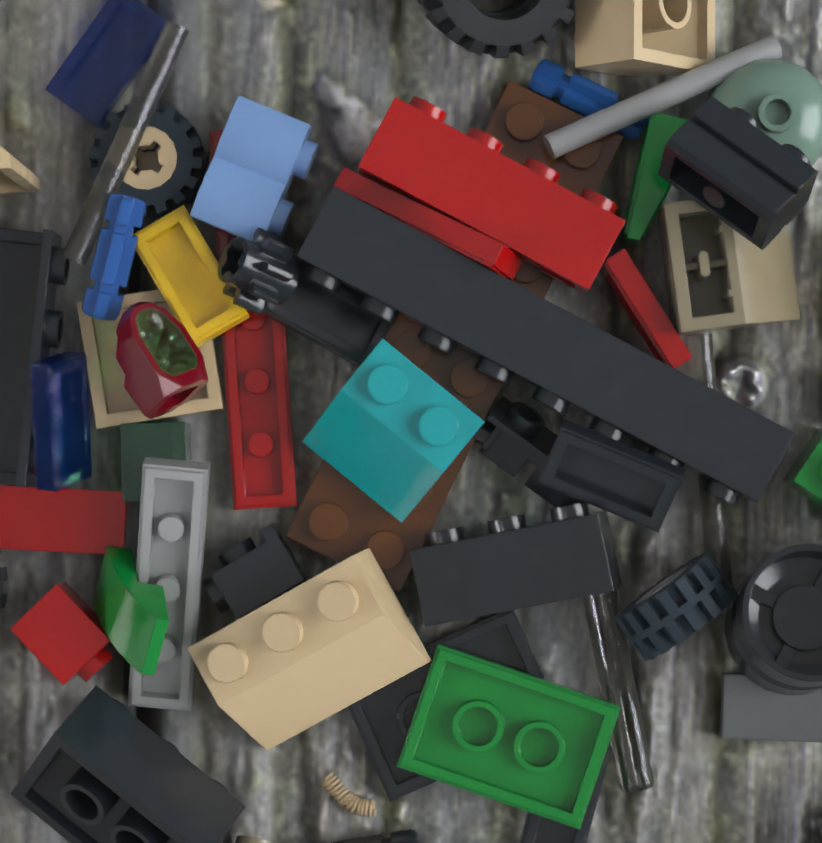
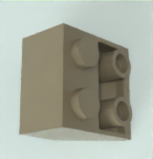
[657,200,801,336]

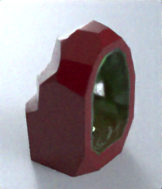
[116,302,209,419]

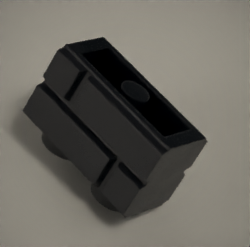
[658,96,819,250]

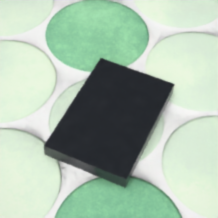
[348,610,544,802]

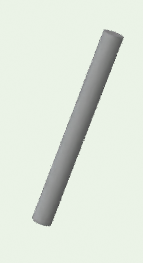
[543,34,782,159]

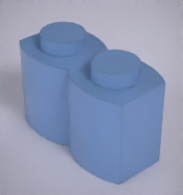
[190,96,319,241]

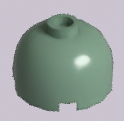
[709,58,822,166]

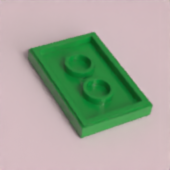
[396,643,621,830]

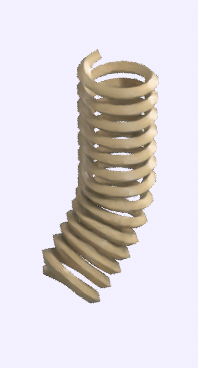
[321,772,376,817]

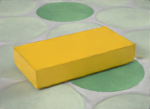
[133,205,250,348]

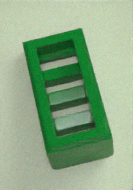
[619,112,690,246]

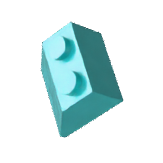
[302,339,485,523]

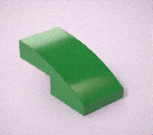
[93,545,169,676]

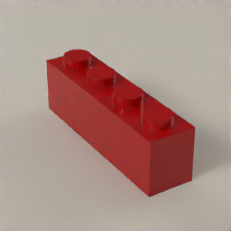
[358,96,626,294]

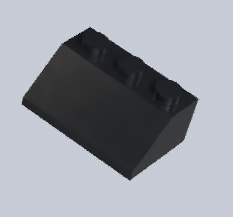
[11,685,246,843]

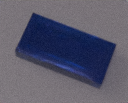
[45,0,171,127]
[30,351,92,492]

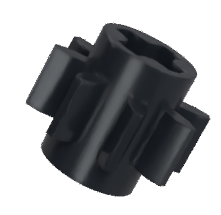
[218,228,300,315]

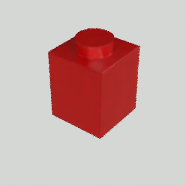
[10,581,114,685]

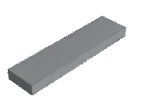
[128,457,210,711]

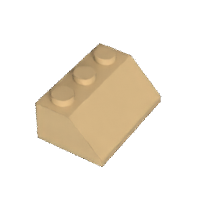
[574,0,715,76]
[187,548,431,751]

